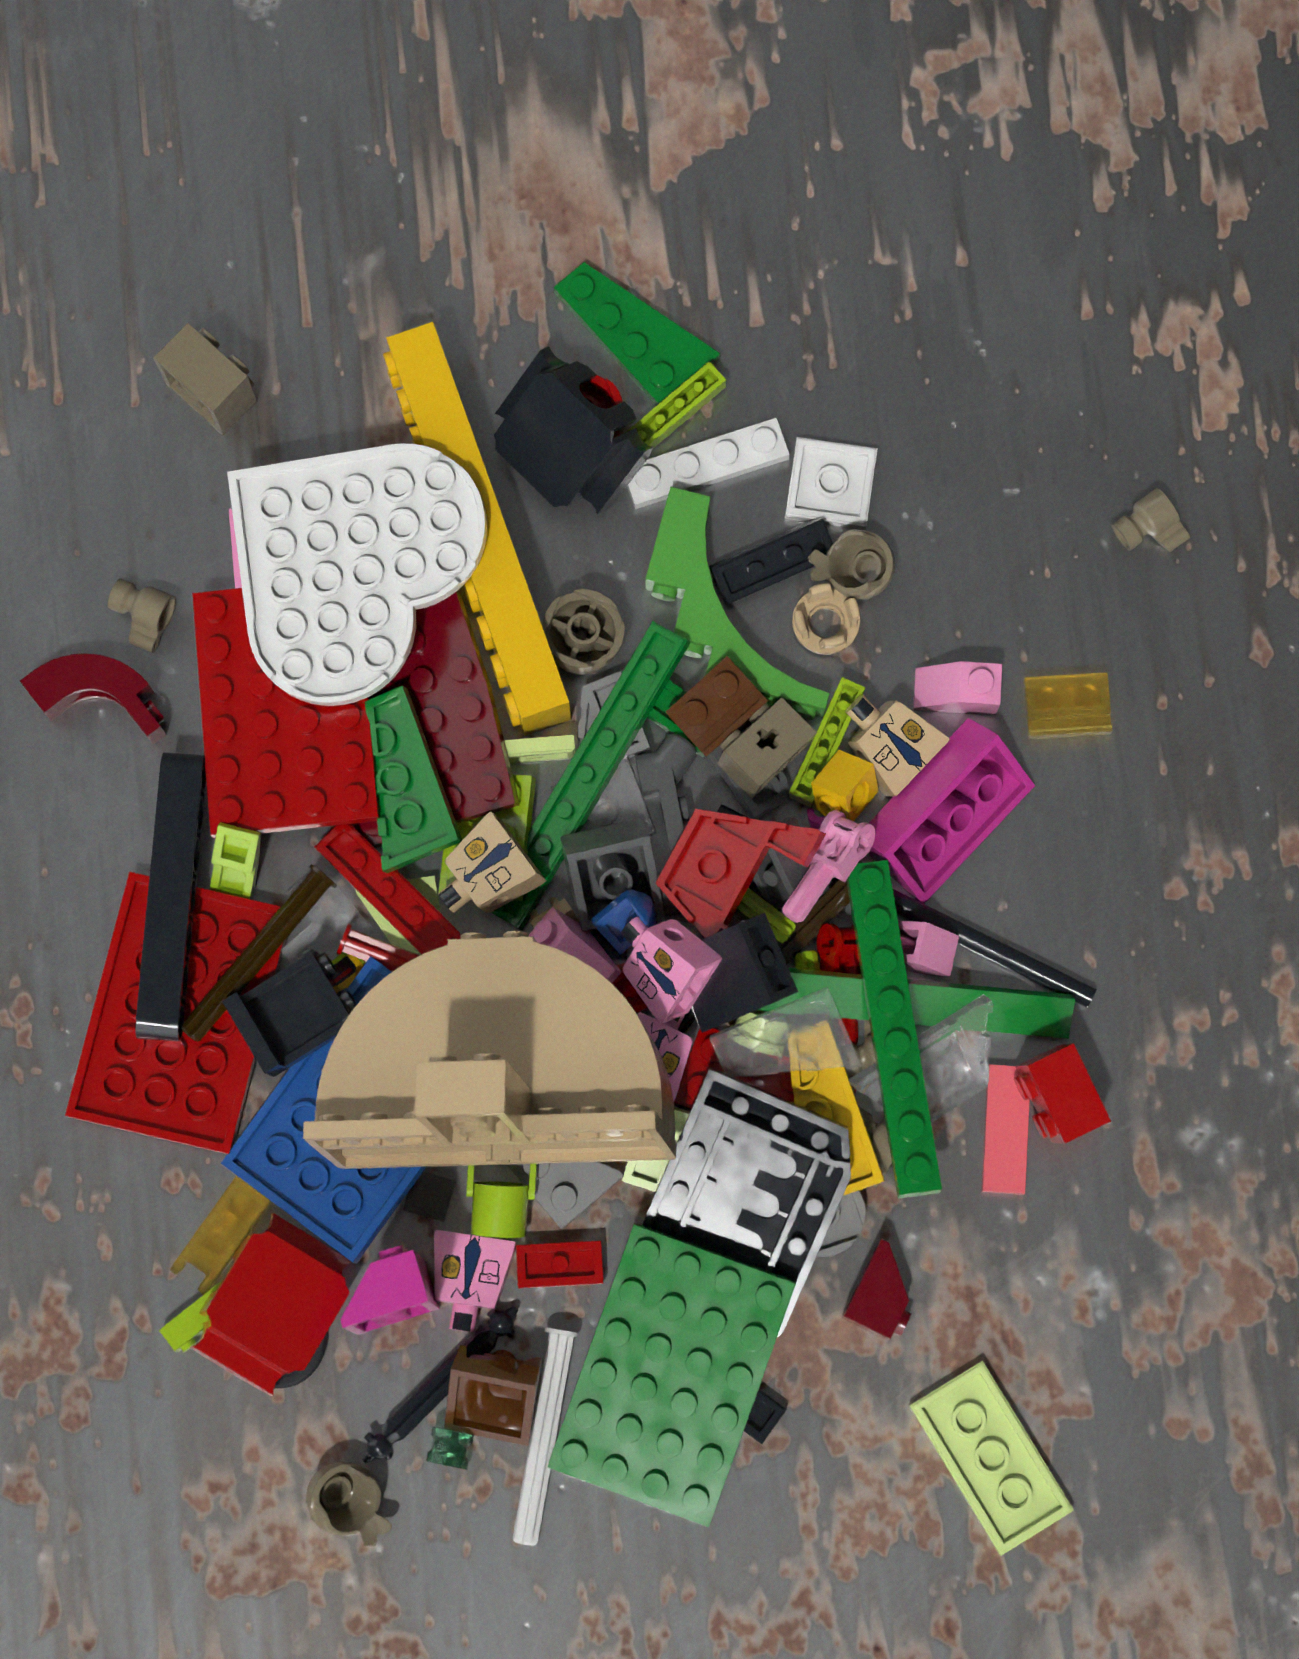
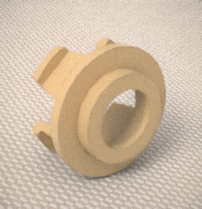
[792,583,860,655]

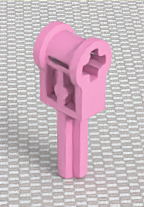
[782,810,875,923]

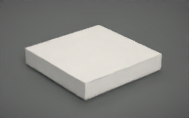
[785,437,878,530]

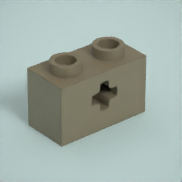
[717,698,817,799]

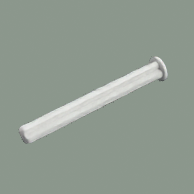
[513,1327,579,1546]

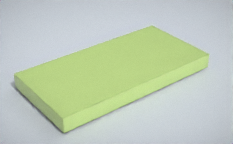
[909,1361,1074,1556]

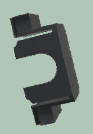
[494,346,653,515]

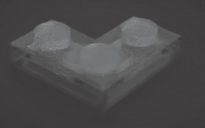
[281,864,373,964]

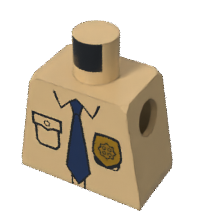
[846,695,950,796]
[438,811,547,913]

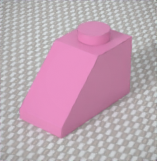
[913,661,1002,715]
[529,907,621,983]
[898,920,959,976]

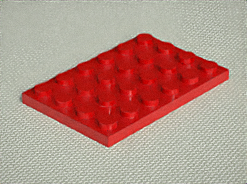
[192,588,379,839]
[65,871,286,1154]

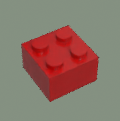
[1014,1043,1111,1144]

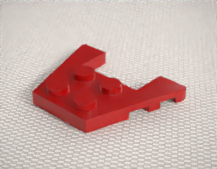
[656,809,826,938]

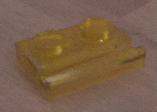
[1023,672,1113,739]

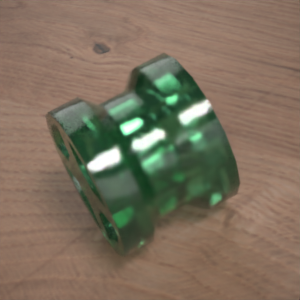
[425,1427,474,1470]

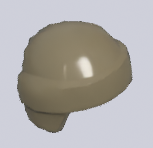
[808,529,895,600]
[306,1461,392,1547]

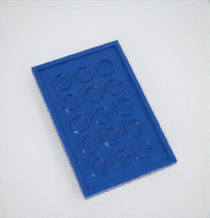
[221,957,426,1264]

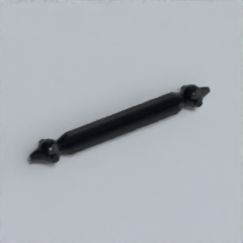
[361,1306,518,1464]

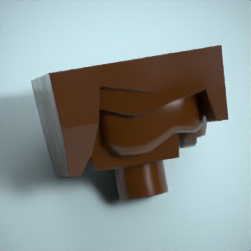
[444,1345,542,1446]

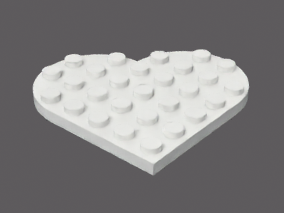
[227,443,487,706]

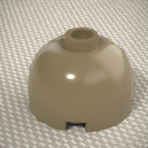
[542,589,625,675]

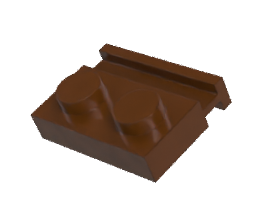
[666,656,768,757]

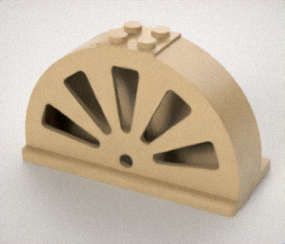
[303,931,676,1169]

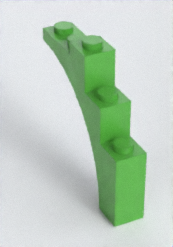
[645,486,830,720]

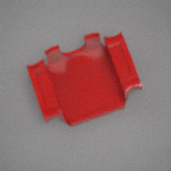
[190,1213,351,1396]

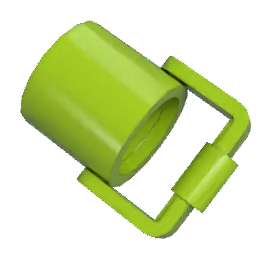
[466,1164,537,1238]

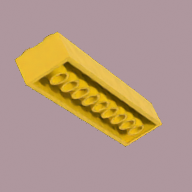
[382,322,571,736]

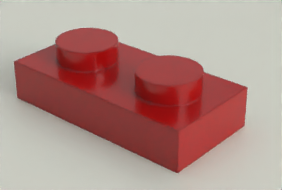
[516,1240,604,1289]

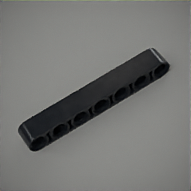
[136,752,206,1041]

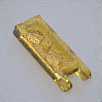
[170,1176,272,1295]

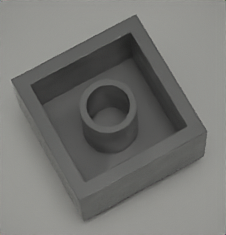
[560,818,664,931]

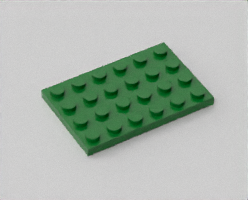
[547,1223,797,1527]

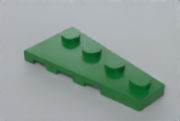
[553,262,721,406]
[365,685,462,873]

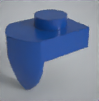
[591,890,657,954]

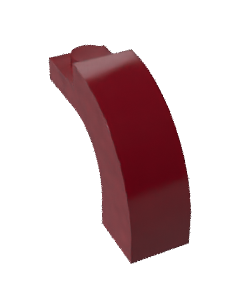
[20,653,166,745]

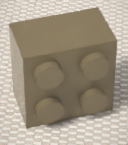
[153,323,257,436]

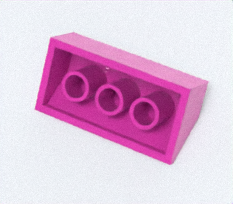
[869,718,1035,904]
[340,1245,439,1335]

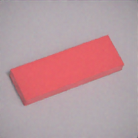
[981,1064,1030,1195]

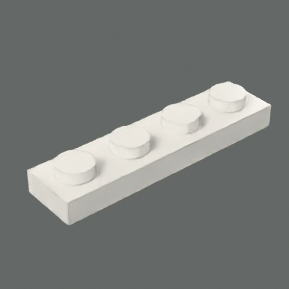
[627,418,790,509]

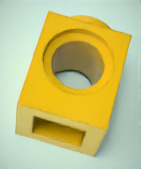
[811,750,879,821]

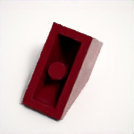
[842,1239,912,1341]

